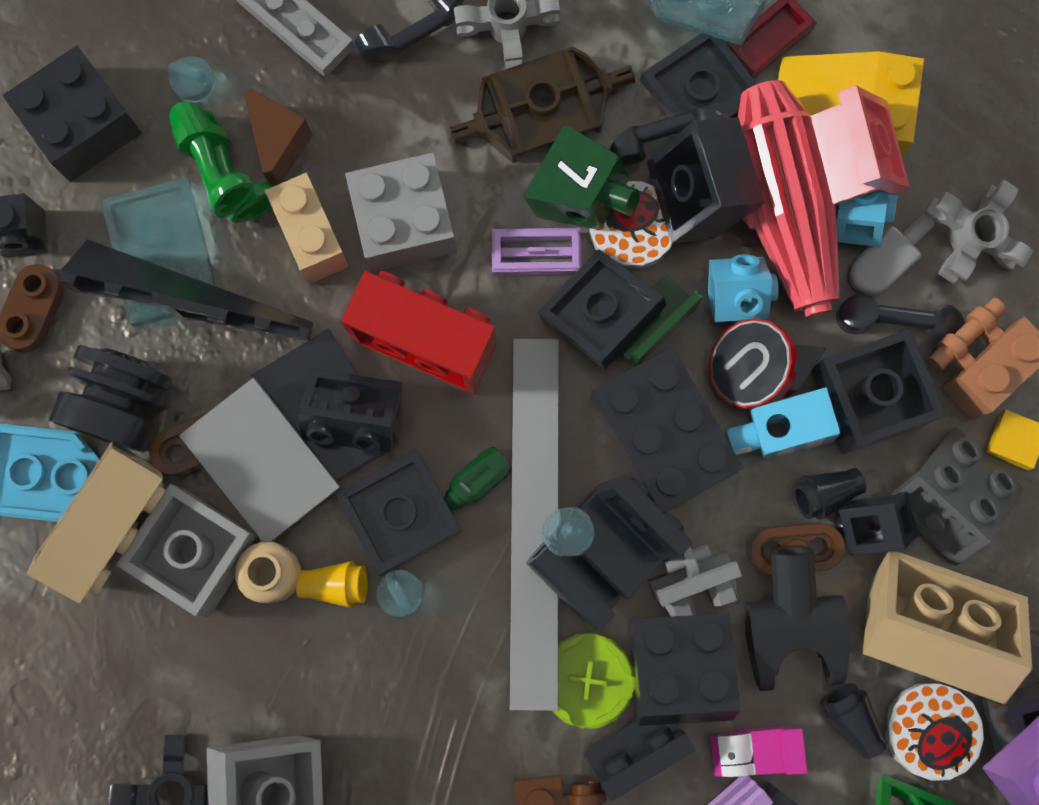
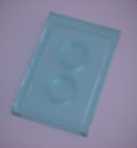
[101,177,216,328]

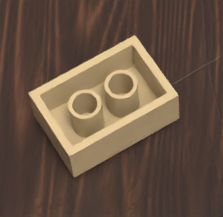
[27,441,165,604]
[863,551,1032,704]

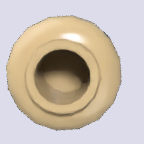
[235,541,301,604]

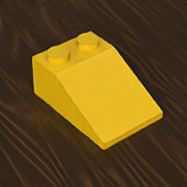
[777,51,924,156]

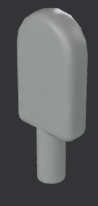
[848,212,937,297]

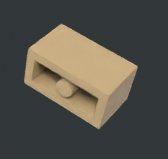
[265,172,350,285]

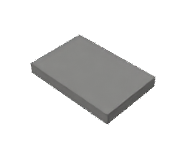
[179,378,341,542]

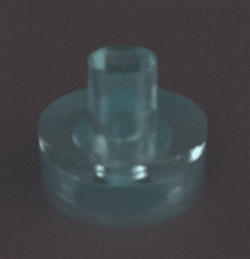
[542,507,594,557]

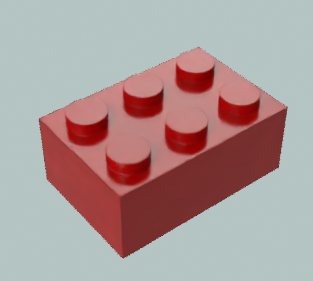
[341,271,497,395]

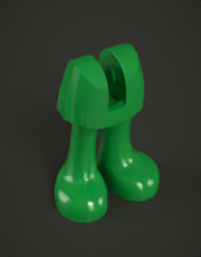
[169,102,274,223]

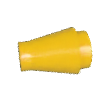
[296,561,368,608]

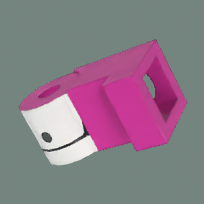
[710,725,808,777]

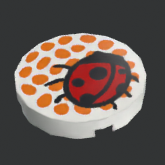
[589,181,672,270]
[885,683,984,781]

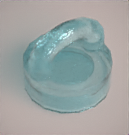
[168,56,215,103]
[376,570,424,617]

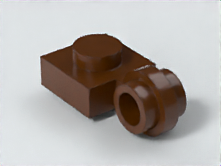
[514,774,607,805]

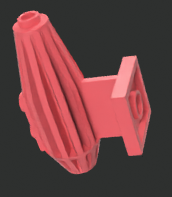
[738,80,910,318]

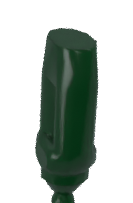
[439,447,512,512]

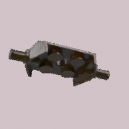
[449,46,635,163]

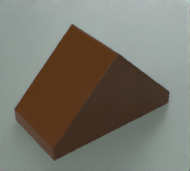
[243,89,313,186]

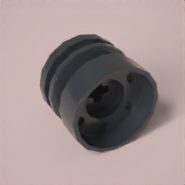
[48,345,172,453]

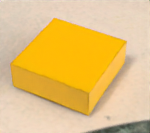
[985,409,1039,471]

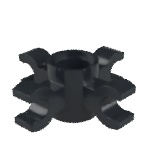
[109,735,208,805]

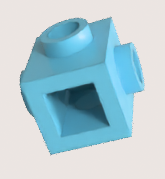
[836,190,898,247]
[708,254,778,322]

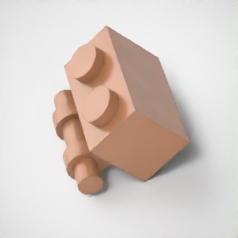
[928,298,1039,420]

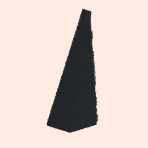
[59,239,314,341]

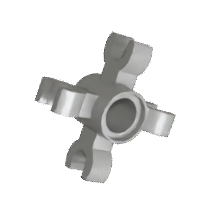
[454,0,560,69]
[924,179,1033,283]

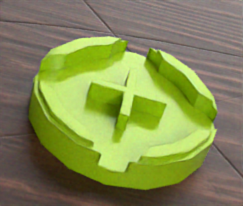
[552,633,634,728]

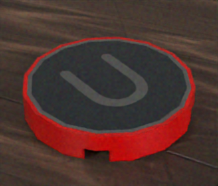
[708,318,798,410]

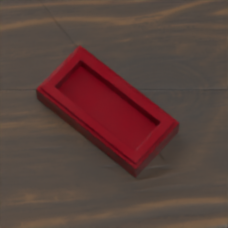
[726,0,817,79]

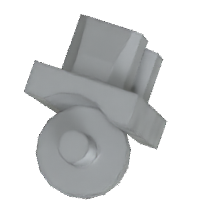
[648,544,742,617]

